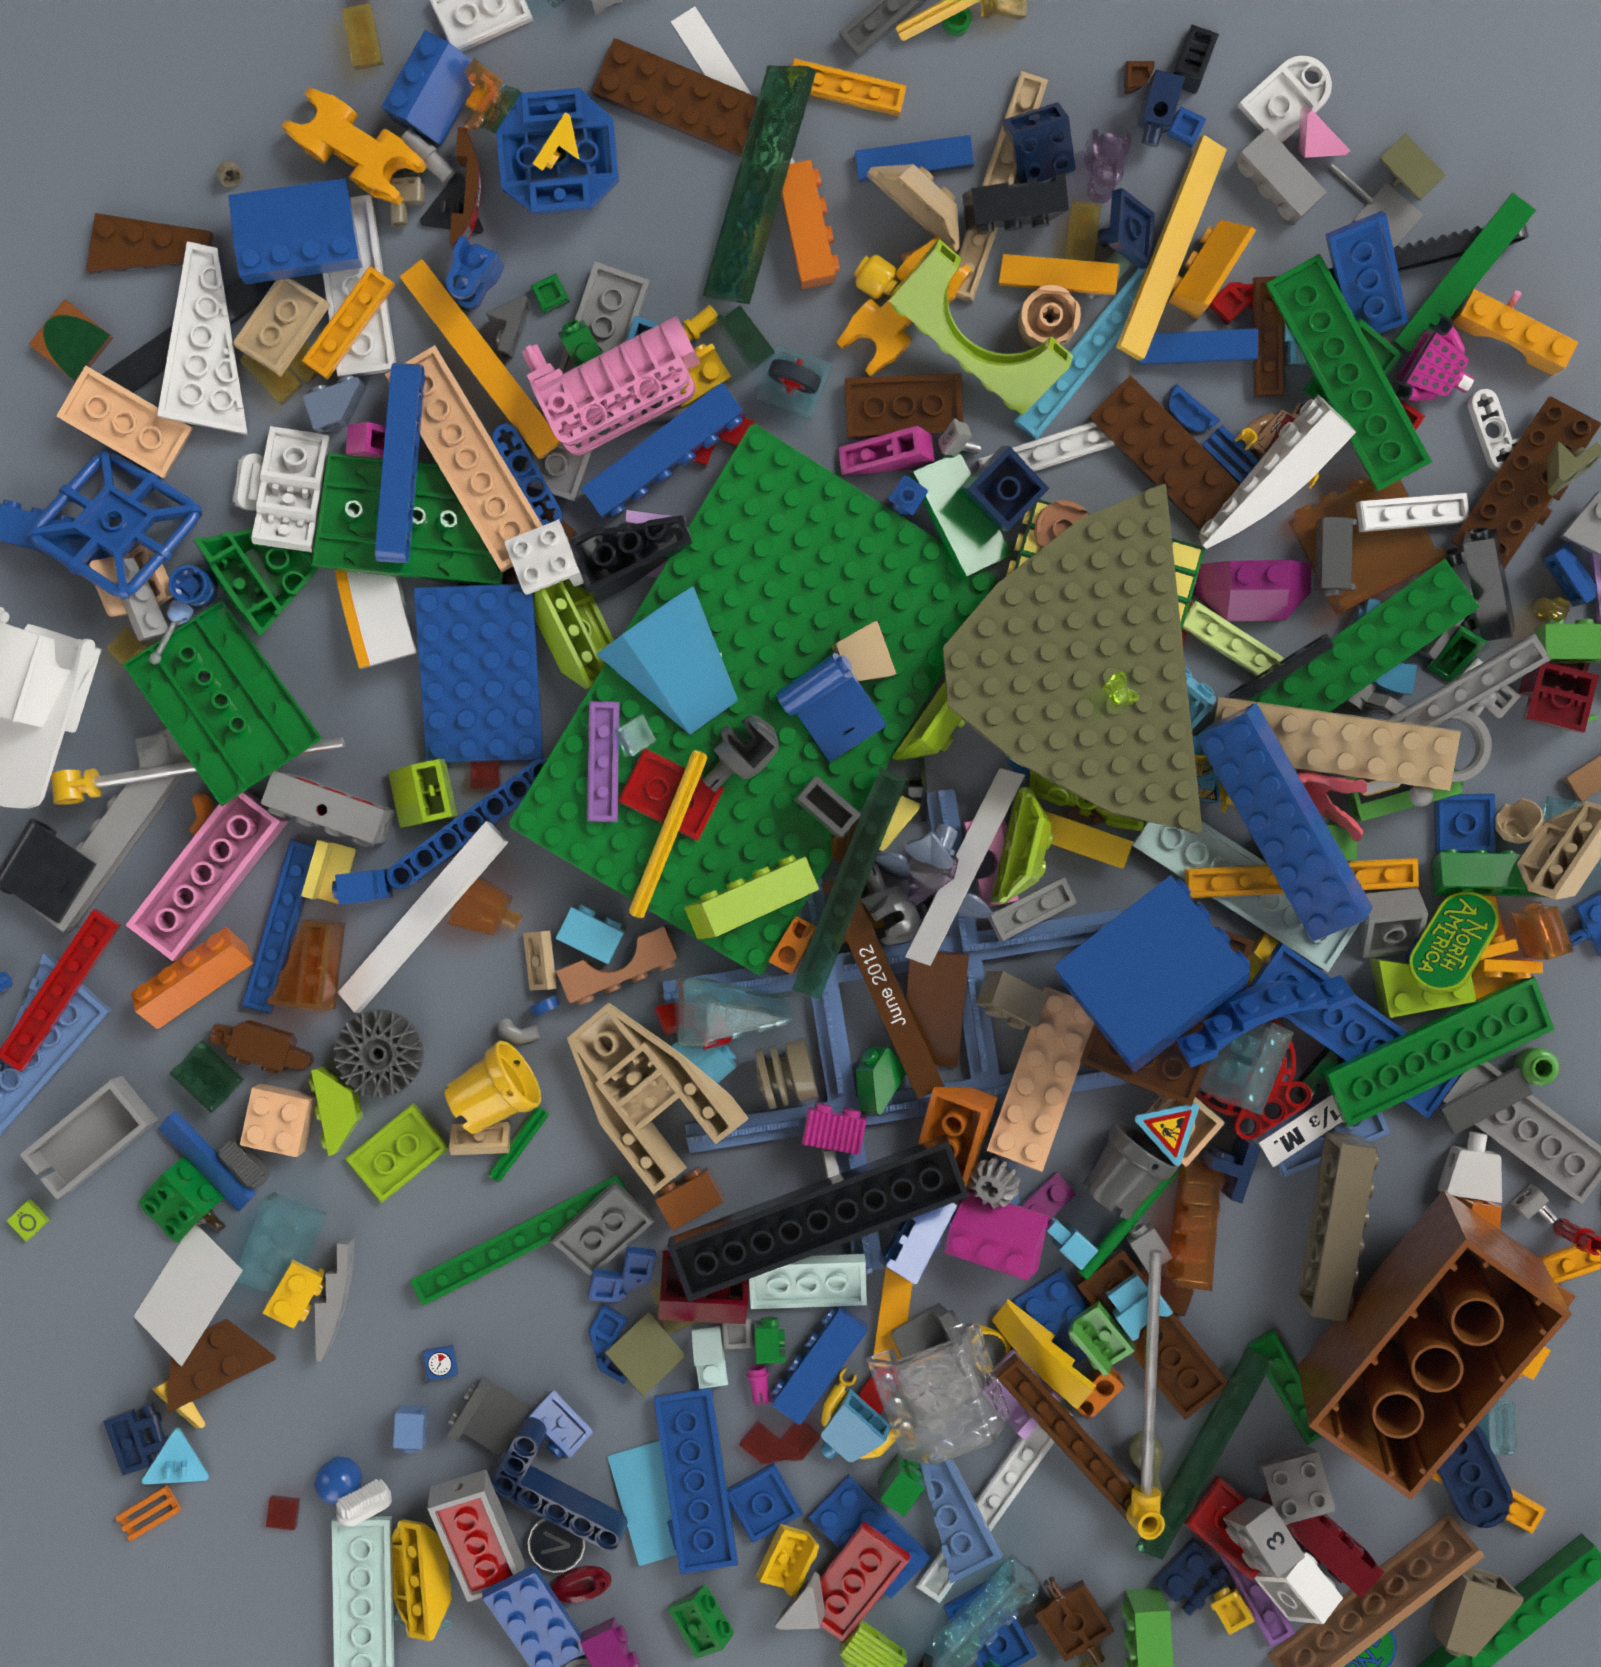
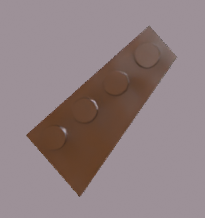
[86,213,213,274]

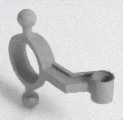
[1343,682,1497,807]

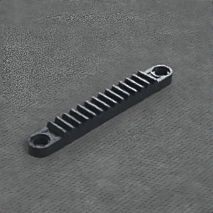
[1329,224,1529,282]

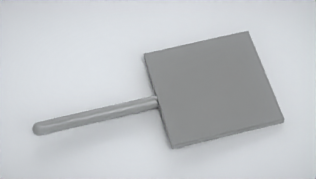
[1328,163,1423,248]

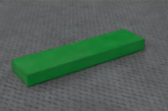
[1248,1329,1323,1445]

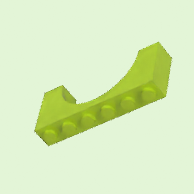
[889,239,1073,415]

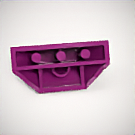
[1194,560,1311,622]

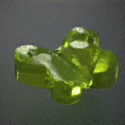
[1103,671,1139,707]

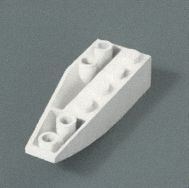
[1198,395,1356,549]

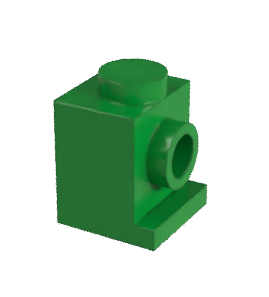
[755,1317,786,1364]

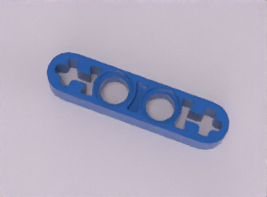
[493,424,563,526]

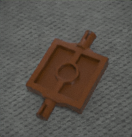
[1034,1577,1114,1666]

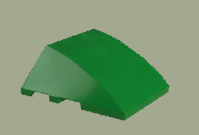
[193,526,319,637]

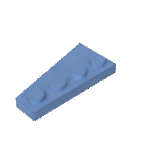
[920,1448,1003,1583]

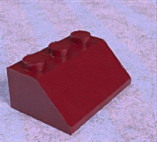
[658,1250,749,1324]

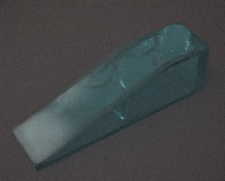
[674,977,792,1046]

